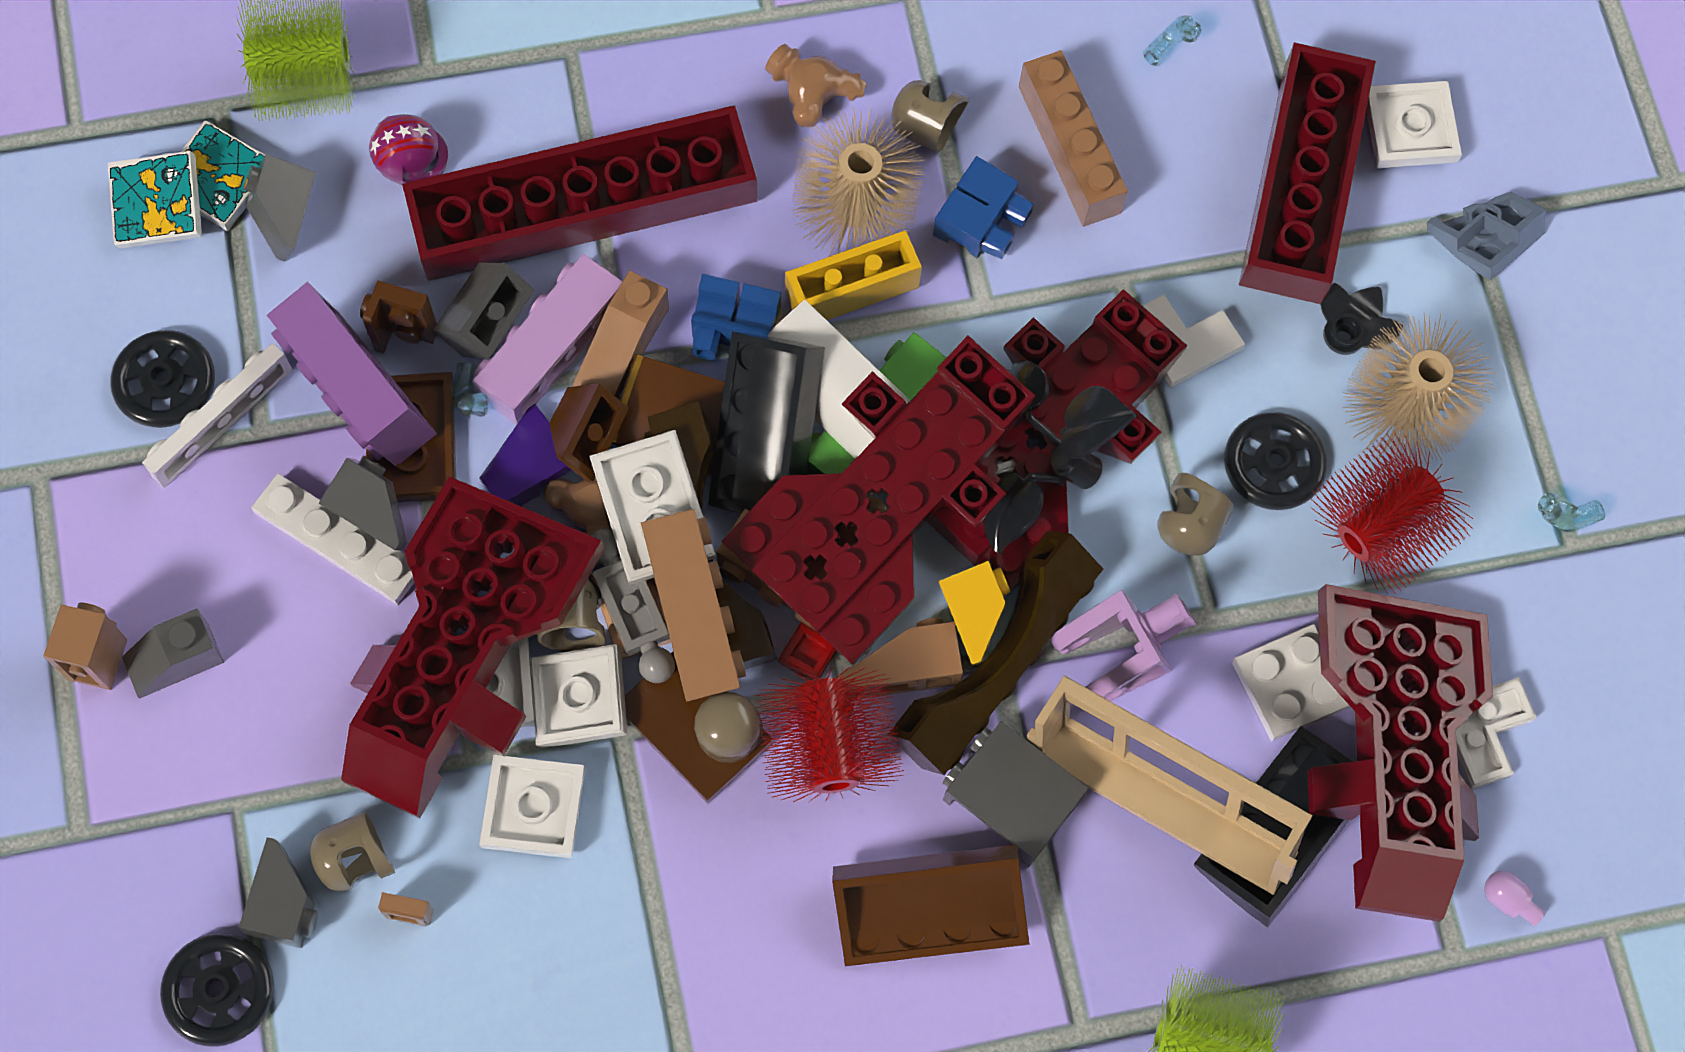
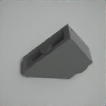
[243,154,316,262]
[319,455,407,550]
[122,608,224,699]
[239,837,318,948]

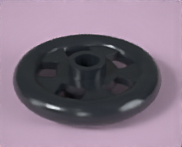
[110,330,215,428]
[1224,412,1327,510]
[160,933,274,1047]

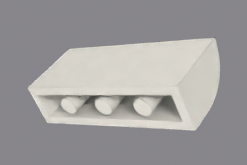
[768,300,910,459]

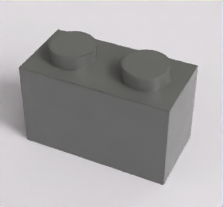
[433,262,535,359]

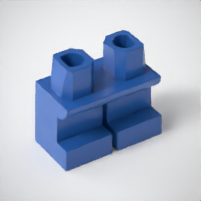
[933,156,1034,259]
[691,274,782,360]

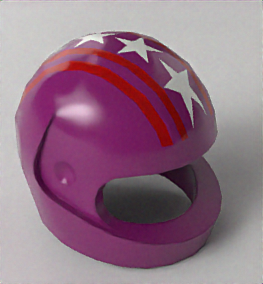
[369,114,448,185]

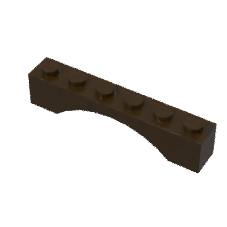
[644,401,778,670]
[887,531,1104,775]

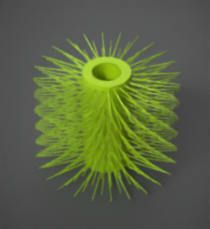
[236,0,354,121]
[1148,965,1284,1052]

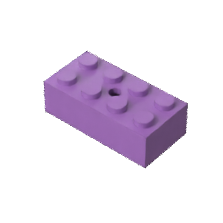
[266,281,437,467]

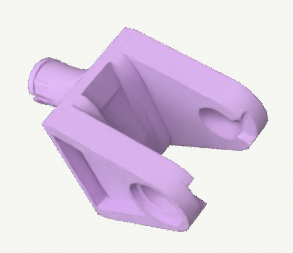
[1050,590,1196,701]

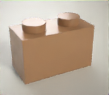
[43,602,128,690]

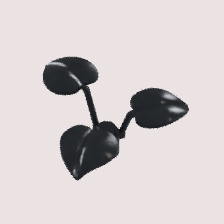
[983,360,1136,554]

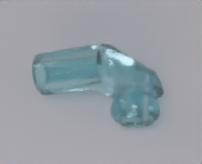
[453,362,488,418]

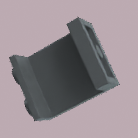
[943,721,1089,867]

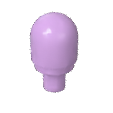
[1484,871,1546,926]

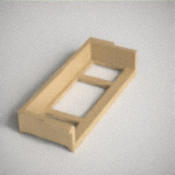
[1027,675,1312,895]

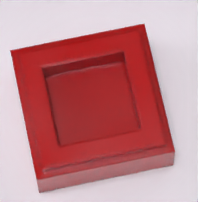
[778,622,837,681]

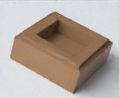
[378,892,434,927]

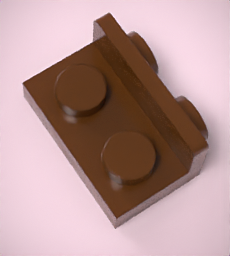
[360,280,437,353]

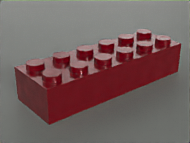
[1238,42,1376,305]

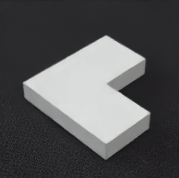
[1143,294,1245,388]
[1456,677,1537,790]

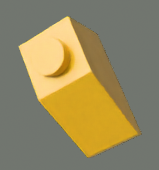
[938,561,1011,666]

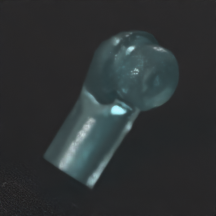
[1143,15,1202,66]
[1537,493,1605,533]

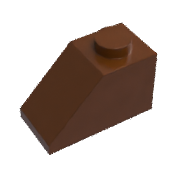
[549,383,629,482]

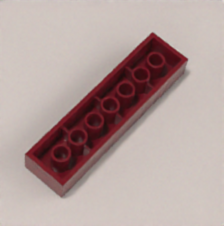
[402,105,757,281]

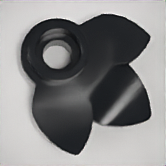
[1321,283,1403,355]

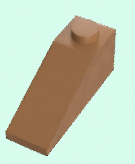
[572,270,669,398]
[838,618,963,699]

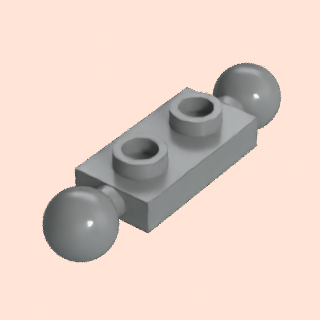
[591,528,675,683]

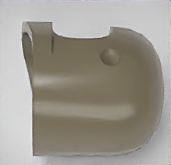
[891,80,969,152]
[1157,473,1234,556]
[538,579,605,652]
[694,692,763,763]
[310,812,395,891]

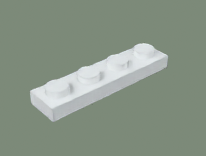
[142,343,292,488]
[251,473,414,605]

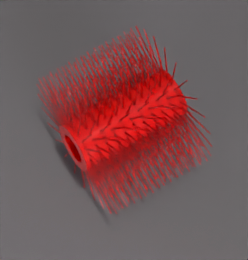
[1310,432,1473,594]
[755,667,904,802]

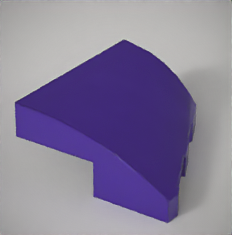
[479,404,572,506]

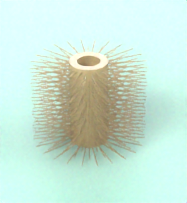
[792,107,925,257]
[1342,313,1496,466]

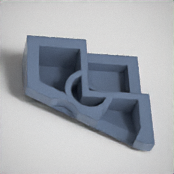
[1427,192,1546,280]

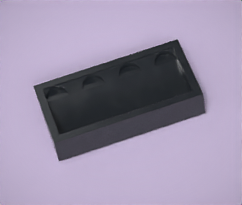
[708,332,825,513]
[1194,726,1354,928]

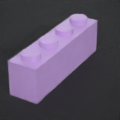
[473,253,622,425]

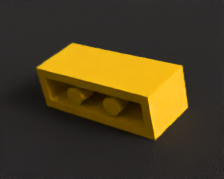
[785,230,922,320]

